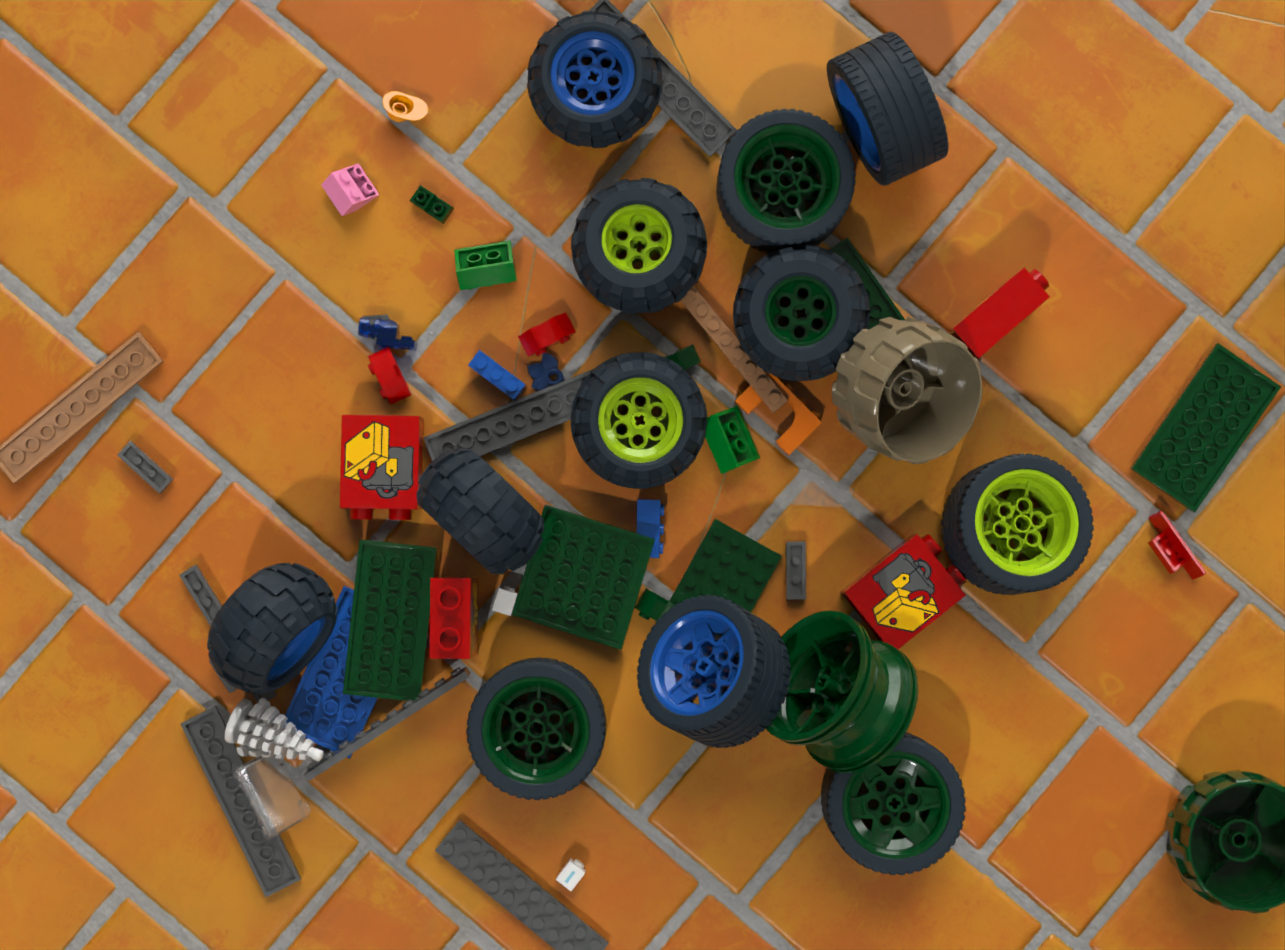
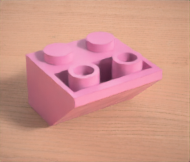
[321,163,379,216]

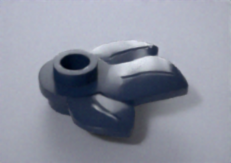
[527,353,564,391]

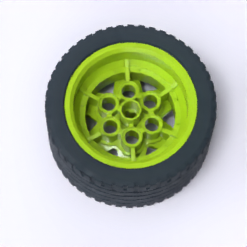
[941,453,1094,595]

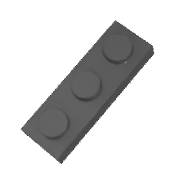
[117,441,174,494]
[786,542,806,599]

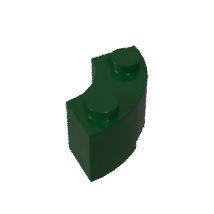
[635,588,675,621]

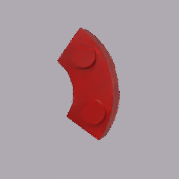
[518,312,576,357]
[368,346,411,405]

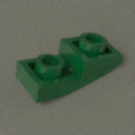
[409,185,454,224]
[665,344,701,370]

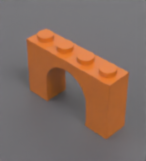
[735,371,822,456]

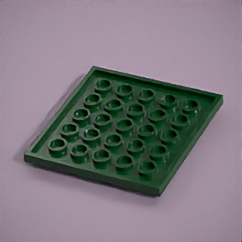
[512,504,656,650]

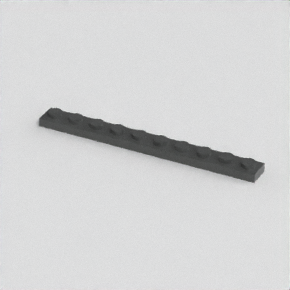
[304,667,471,781]

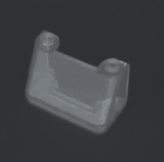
[231,754,311,840]

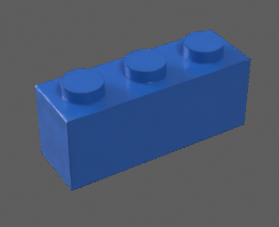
[468,350,527,401]
[637,499,664,558]

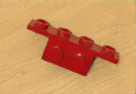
[1148,511,1206,580]

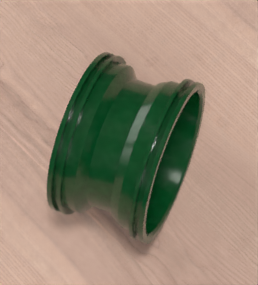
[765,611,918,773]

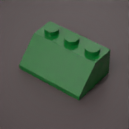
[454,240,517,290]
[705,406,760,474]

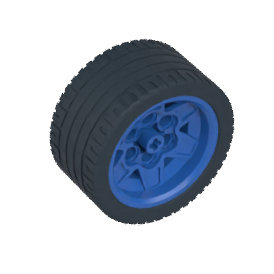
[826,32,949,186]
[637,595,791,748]

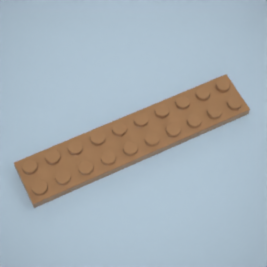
[0,332,164,484]

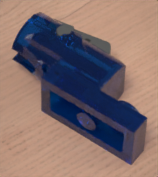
[358,315,417,351]

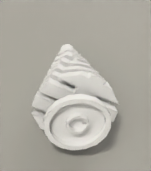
[225,698,324,761]

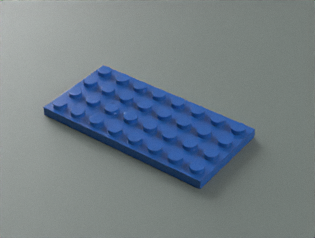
[285,586,378,759]

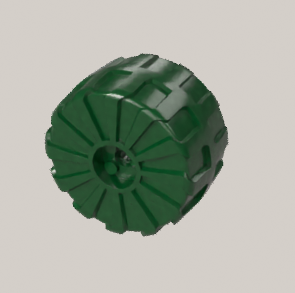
[1165,770,1285,914]

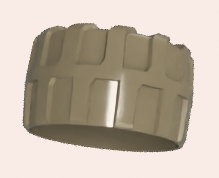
[832,317,983,464]

